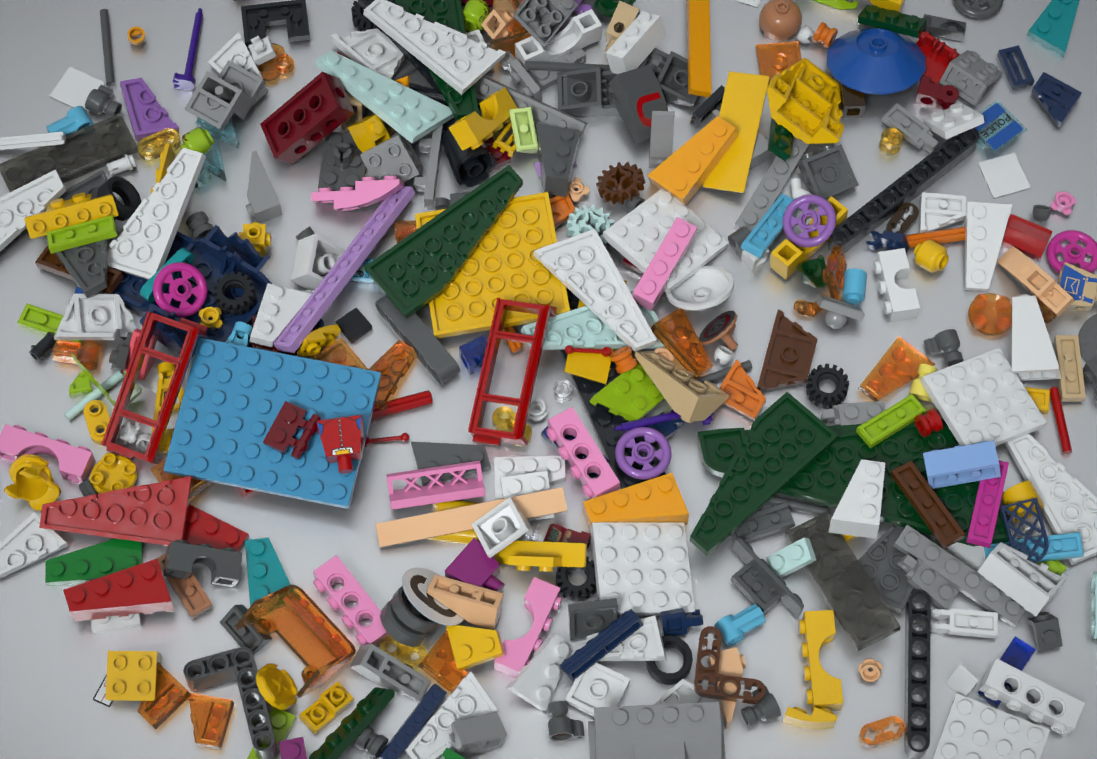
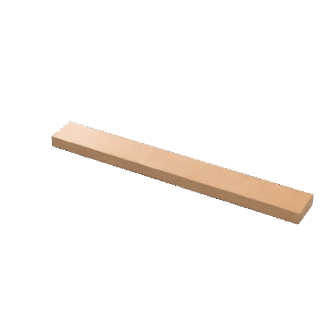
[375,487,567,548]

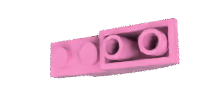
[311,176,404,212]

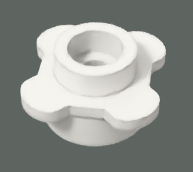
[118,422,141,446]

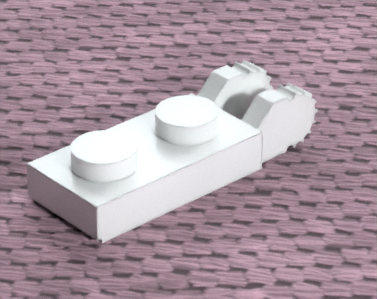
[930,608,998,639]

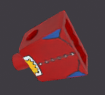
[316,415,365,474]

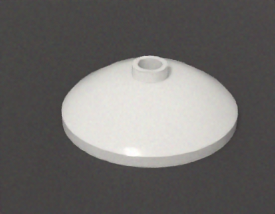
[666,266,734,311]

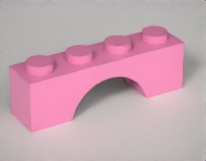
[632,217,697,311]
[0,424,96,484]
[494,577,563,678]

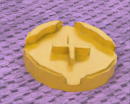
[256,663,298,710]

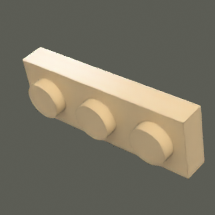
[1054,335,1086,402]

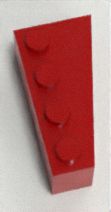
[63,559,175,622]

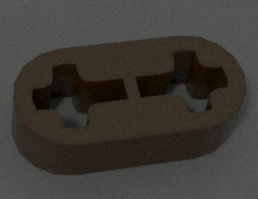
[885,203,919,235]

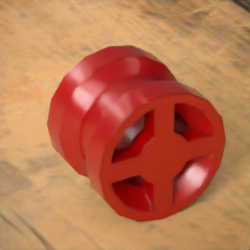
[914,409,943,437]

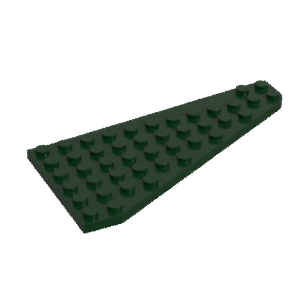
[697,419,1012,547]

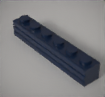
[559,609,643,682]
[378,684,447,759]

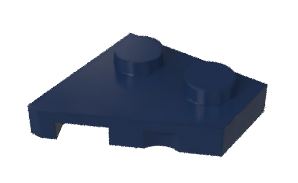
[1031,72,1082,127]

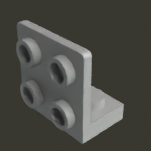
[939,50,1003,106]
[360,132,424,182]

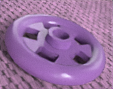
[783,194,836,247]
[615,427,672,480]

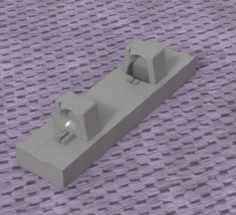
[414,125,444,210]

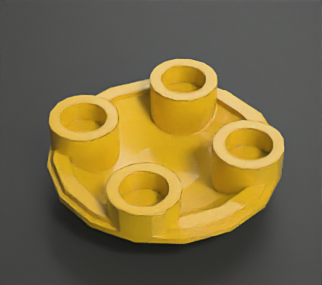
[90,453,137,494]

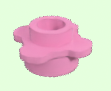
[1050,192,1076,215]

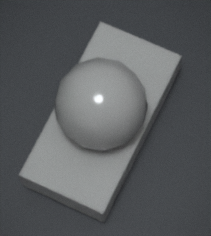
[816,294,865,329]

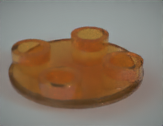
[968,293,1012,336]

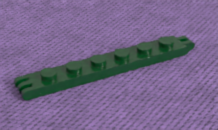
[309,687,395,759]

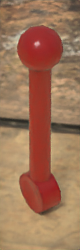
[565,345,612,357]
[364,433,410,447]

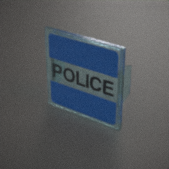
[974,100,1027,154]

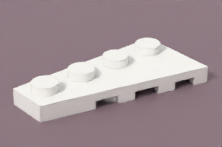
[964,201,1012,292]
[404,671,499,759]

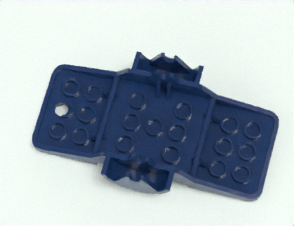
[102,225,325,358]

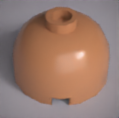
[759,0,802,42]

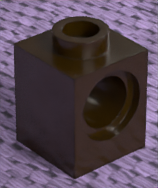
[840,84,866,118]

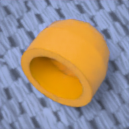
[127,26,145,45]

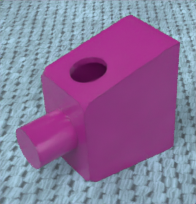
[445,538,505,592]

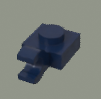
[866,231,909,254]
[660,608,703,636]

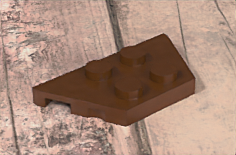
[757,310,818,391]

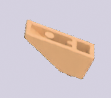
[427,574,504,630]
[707,647,746,729]

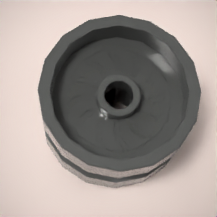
[380,586,439,647]

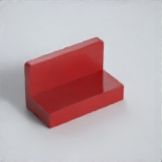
[1001,214,1052,262]

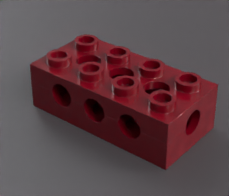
[260,71,355,165]

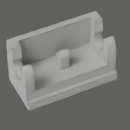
[449,712,507,757]

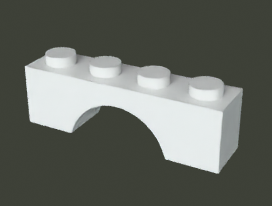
[515,9,602,72]

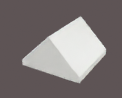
[471,497,532,558]

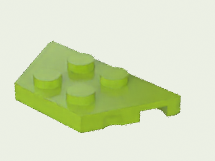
[589,361,665,421]

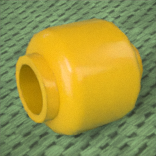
[914,240,949,273]

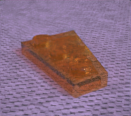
[651,308,713,379]

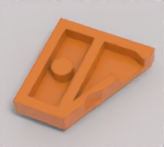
[719,360,766,421]

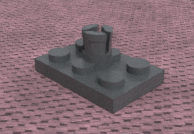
[318,132,366,191]

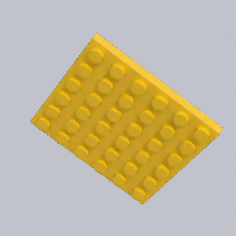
[415,192,570,339]

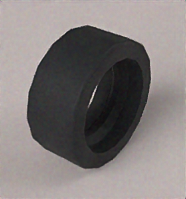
[97,176,141,221]
[646,635,693,685]

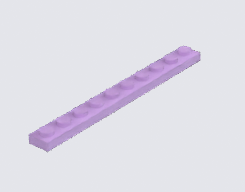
[274,186,415,353]

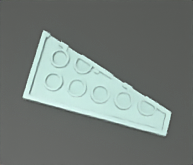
[315,50,454,143]
[521,291,673,350]

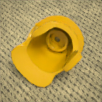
[4,454,61,511]

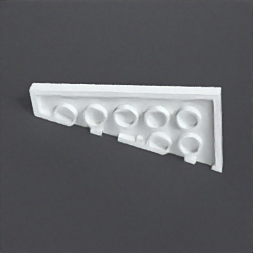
[107,148,206,280]

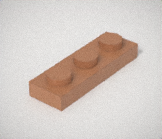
[157,553,213,619]

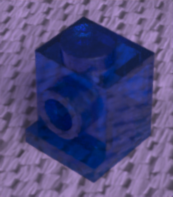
[459,335,487,375]

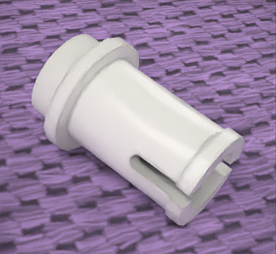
[106,154,137,176]

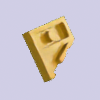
[446,625,505,671]

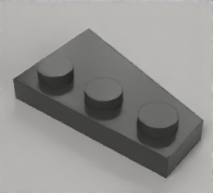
[411,442,491,486]

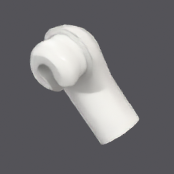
[790,178,814,206]

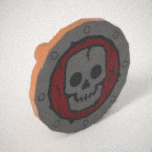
[699,311,738,350]

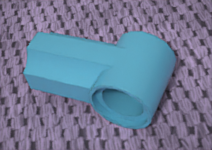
[46,106,94,139]
[714,604,766,647]

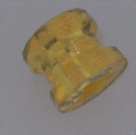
[879,128,903,155]

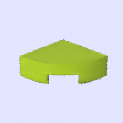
[69,369,93,398]

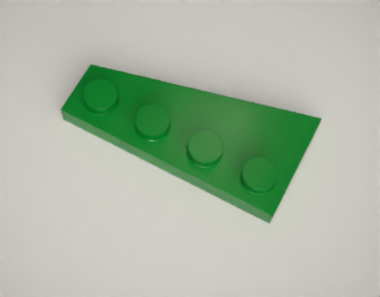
[45,538,143,586]

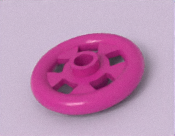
[1047,230,1097,273]
[153,262,208,317]

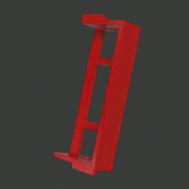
[468,298,557,446]
[101,311,208,464]

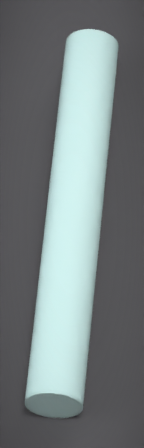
[64,370,124,421]

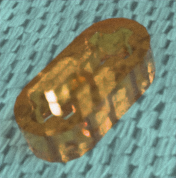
[859,716,905,748]

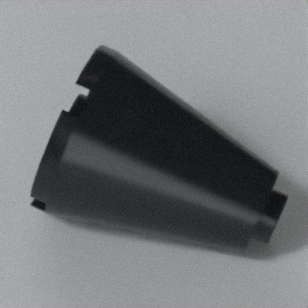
[441,129,495,187]

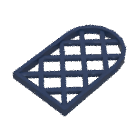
[1000,498,1049,563]

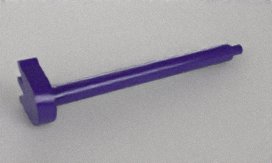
[172,8,203,90]
[614,411,714,431]

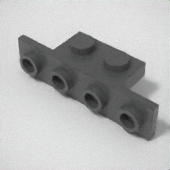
[731,537,804,618]

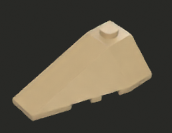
[634,351,729,423]

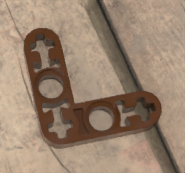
[694,626,766,704]

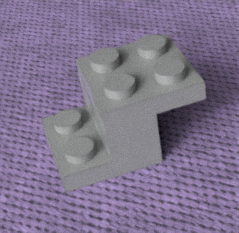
[185,60,266,131]

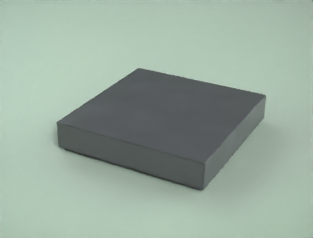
[568,598,618,640]

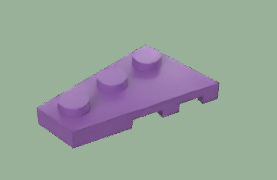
[120,78,179,140]

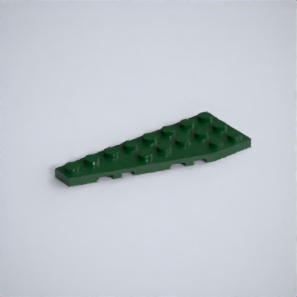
[394,0,479,120]
[364,165,523,319]
[689,392,839,556]

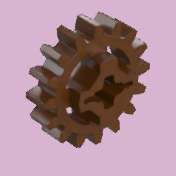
[596,162,646,205]

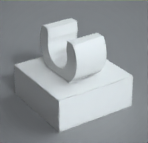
[249,36,276,66]

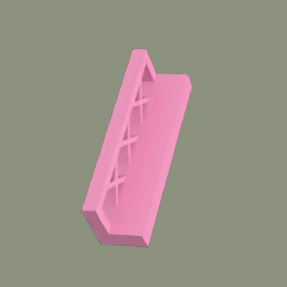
[386,461,485,510]

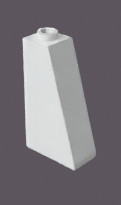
[1012,294,1062,381]

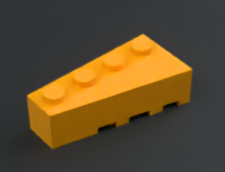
[647,116,738,206]
[582,473,689,533]

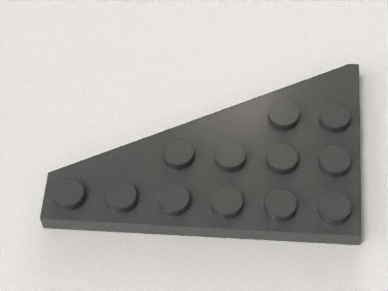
[43,170,107,298]

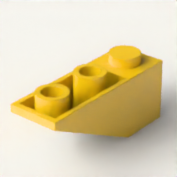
[347,114,390,153]

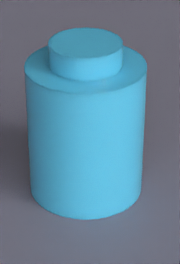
[842,268,867,305]

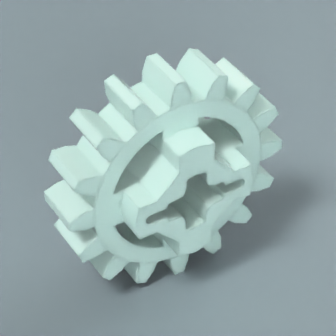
[566,205,614,247]

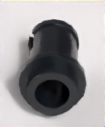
[29,332,59,361]

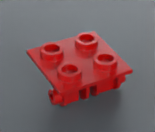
[916,31,961,84]

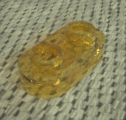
[137,128,181,161]
[492,406,532,447]
[379,635,427,669]

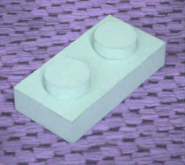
[766,537,816,578]

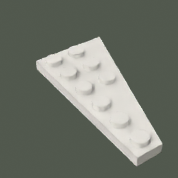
[363,0,506,95]
[0,169,67,252]
[533,229,657,352]
[1005,434,1097,565]

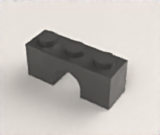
[163,540,242,587]

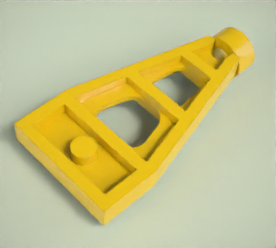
[152,362,184,456]

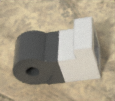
[728,226,770,272]

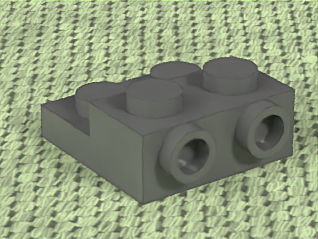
[797,143,859,199]

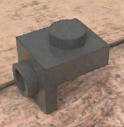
[1028,612,1063,651]

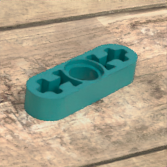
[140,248,195,303]

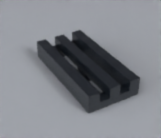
[690,85,725,128]

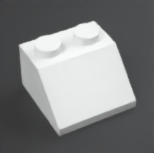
[290,234,345,293]

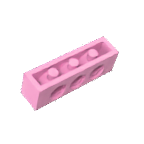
[546,407,620,499]
[313,555,391,647]

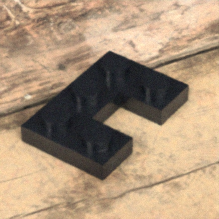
[241,0,310,47]

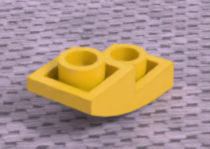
[297,324,341,357]
[299,682,354,735]
[782,706,838,730]

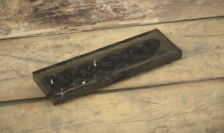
[0,113,139,192]
[785,512,901,651]

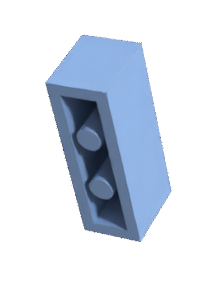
[923,440,1001,489]

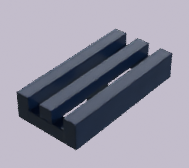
[997,45,1035,90]

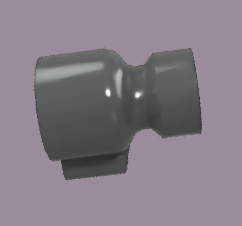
[85,85,122,120]
[923,329,964,367]
[741,686,781,727]
[548,701,585,741]

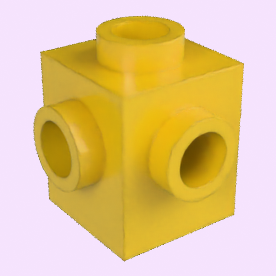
[238,222,272,257]

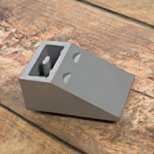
[513,0,578,47]

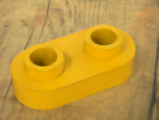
[83,400,110,445]

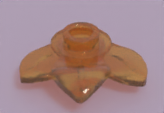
[255,43,294,81]

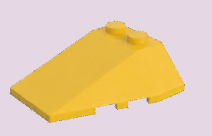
[767,58,844,144]

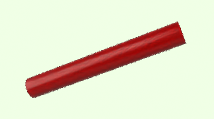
[1049,387,1072,454]

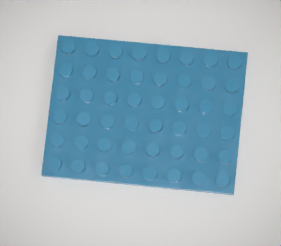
[163,338,382,509]

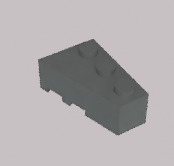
[536,124,580,197]

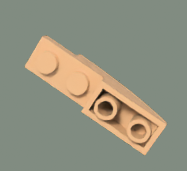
[997,246,1075,317]

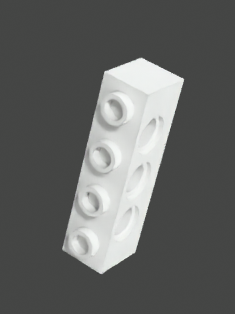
[978,658,1085,734]

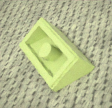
[509,107,539,154]

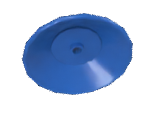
[827,28,926,95]

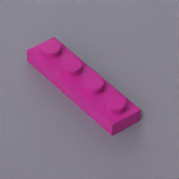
[966,460,1009,548]

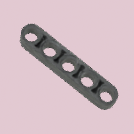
[375,295,461,385]

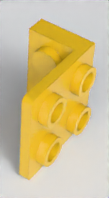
[106,651,161,701]

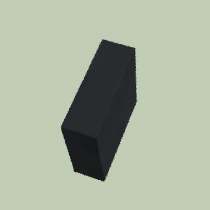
[335,307,372,344]

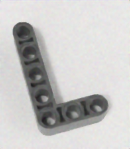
[183,647,278,759]

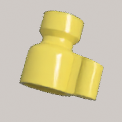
[909,364,937,404]

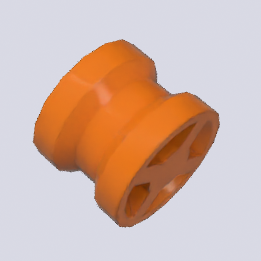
[812,22,838,49]
[609,346,638,373]

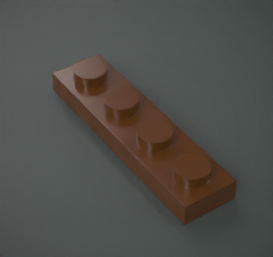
[35,245,124,294]
[891,461,965,549]

